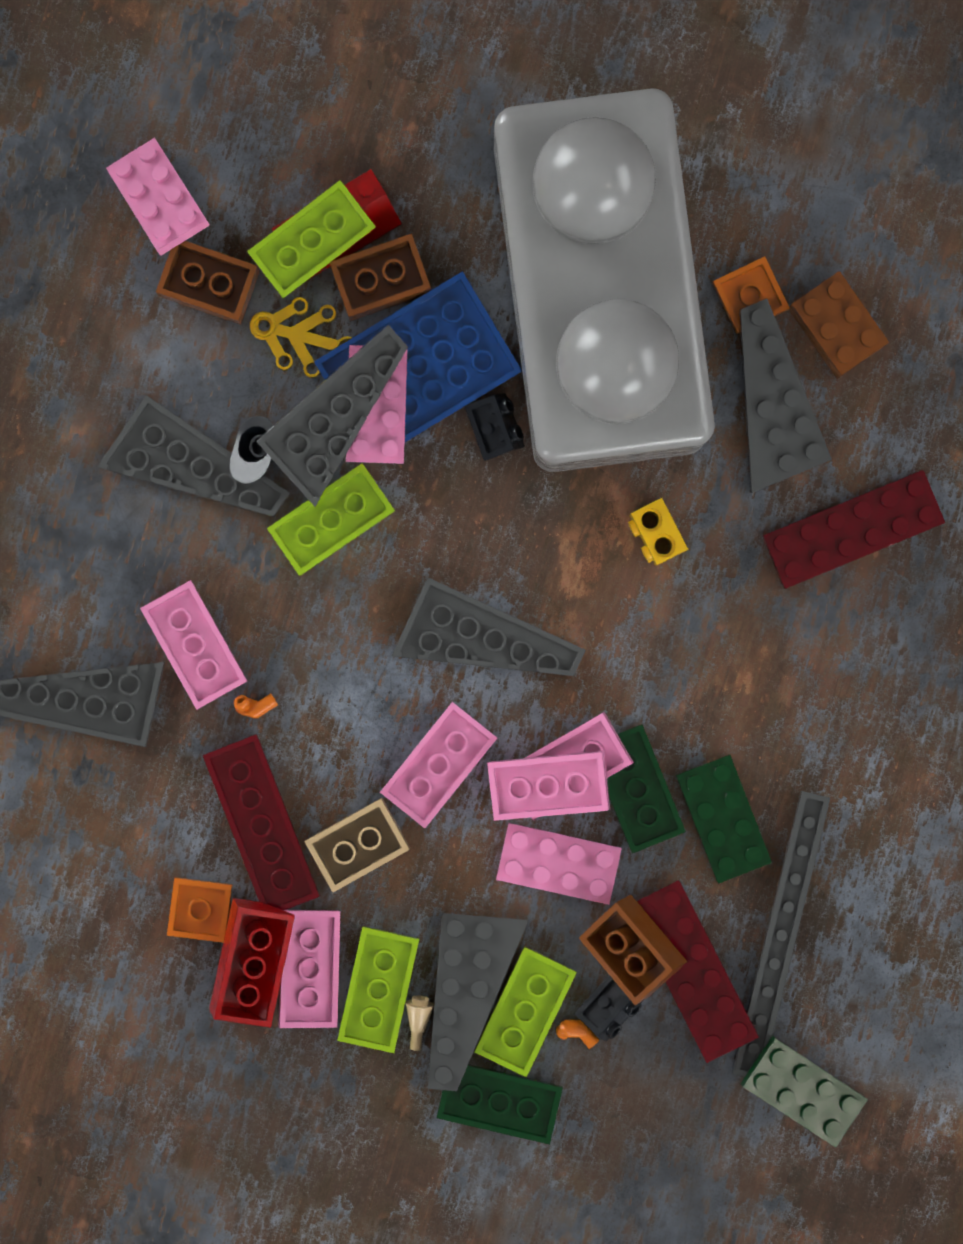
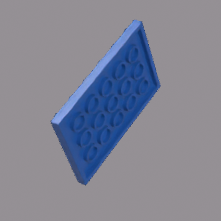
[314,271,522,442]

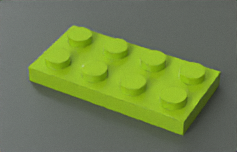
[247,180,376,299]
[267,463,395,576]
[337,926,420,1053]
[474,946,577,1078]

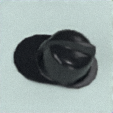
[229,416,273,484]

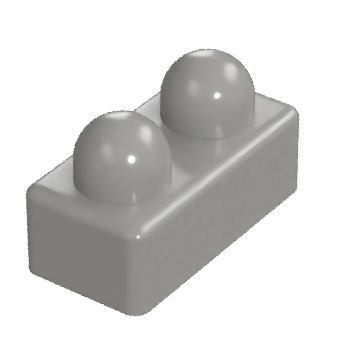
[494,88,715,472]

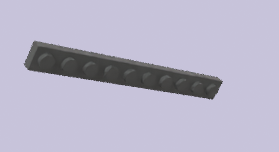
[732,791,830,1077]

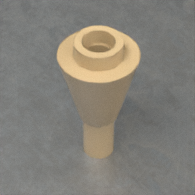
[406,995,434,1051]

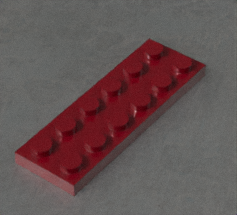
[762,470,945,589]
[202,734,320,910]
[637,879,759,1063]

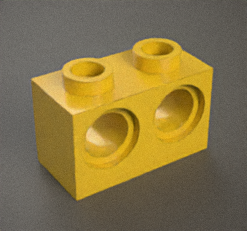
[628,498,688,566]

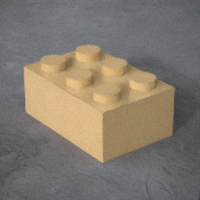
[304,798,410,892]

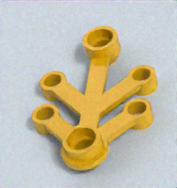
[250,297,352,378]

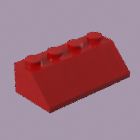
[271,169,402,283]
[209,898,295,1028]

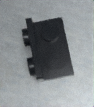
[465,393,525,461]
[574,975,644,1041]

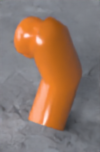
[234,693,279,719]
[556,1019,599,1049]

